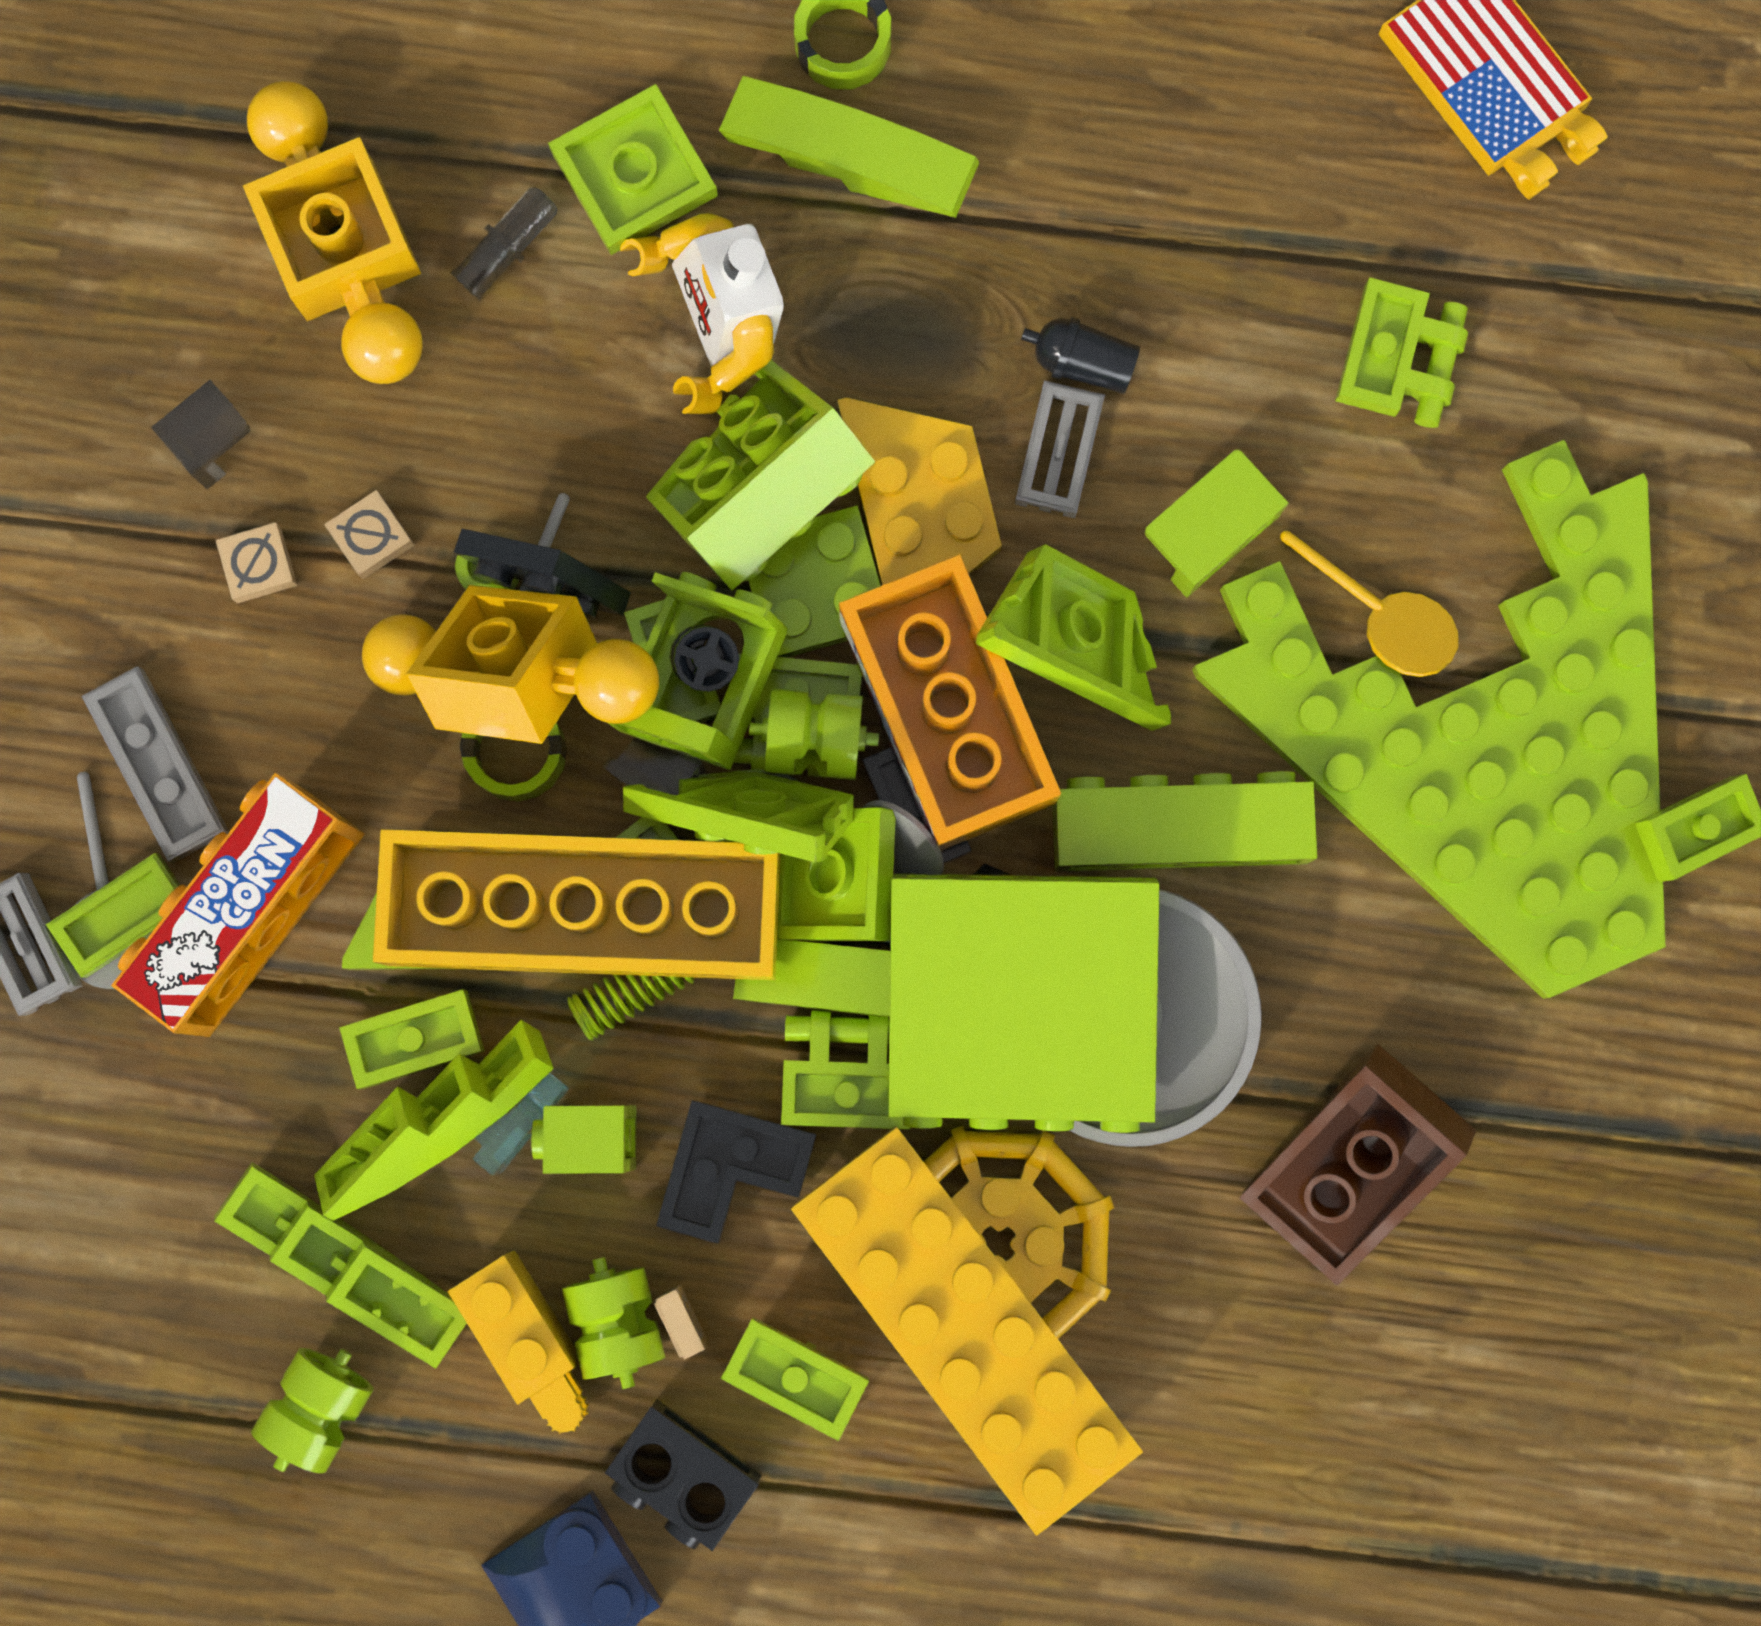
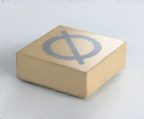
[324,490,415,579]
[216,522,298,604]
[654,1285,709,1360]

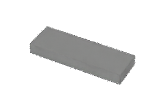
[82,666,229,863]

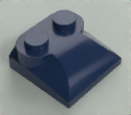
[481,1490,663,1626]

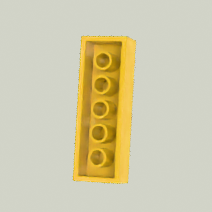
[373,830,781,980]
[791,1126,1143,1536]

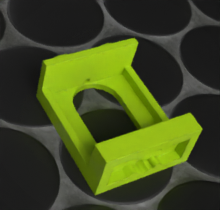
[608,572,788,770]

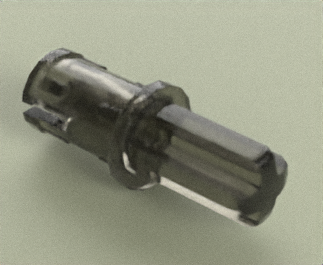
[450,187,558,301]

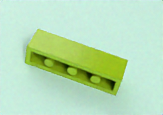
[1052,771,1317,872]

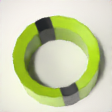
[794,0,891,90]
[460,722,567,802]

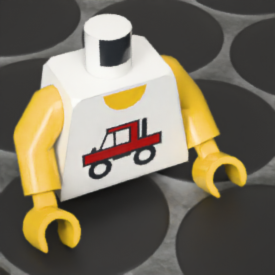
[620,213,784,414]

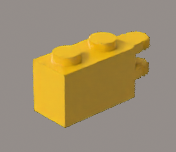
[447,1251,590,1435]

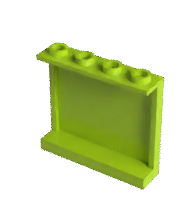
[888,873,1159,1133]

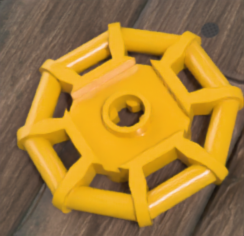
[924,1126,1114,1339]

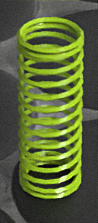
[567,975,695,1041]

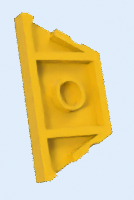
[838,398,1002,586]

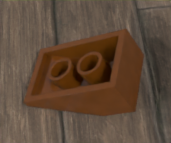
[1239,1043,1476,1286]

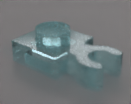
[472,1073,569,1175]

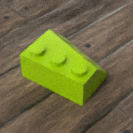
[646,360,875,591]

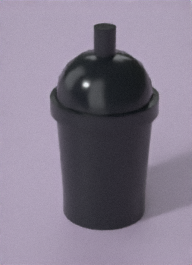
[1021,317,1140,394]

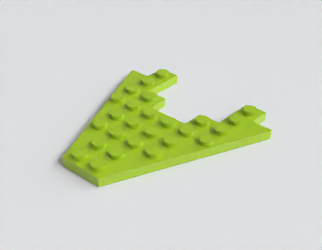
[1192,440,1666,999]

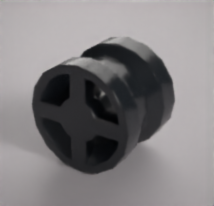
[669,624,739,692]

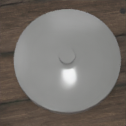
[1069,889,1262,1147]

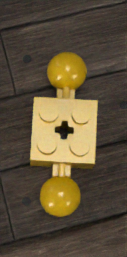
[243,81,423,384]
[362,585,659,744]

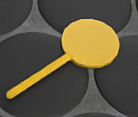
[1280,531,1459,677]

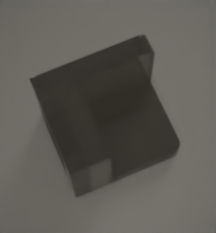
[151,380,251,490]
[602,737,706,795]

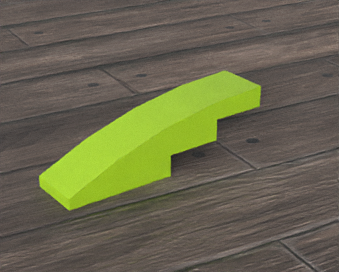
[719,76,980,218]
[733,939,891,1018]
[314,1020,554,1221]
[214,1162,467,1369]

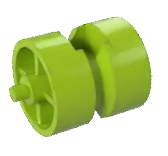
[749,689,879,780]
[561,1257,666,1389]
[251,1348,374,1474]

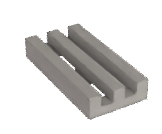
[1015,381,1105,518]
[0,873,83,1016]

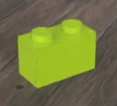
[531,1105,636,1174]

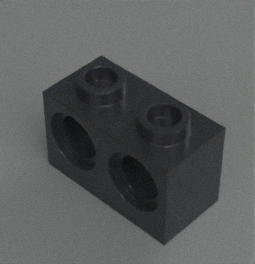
[605,1399,762,1551]

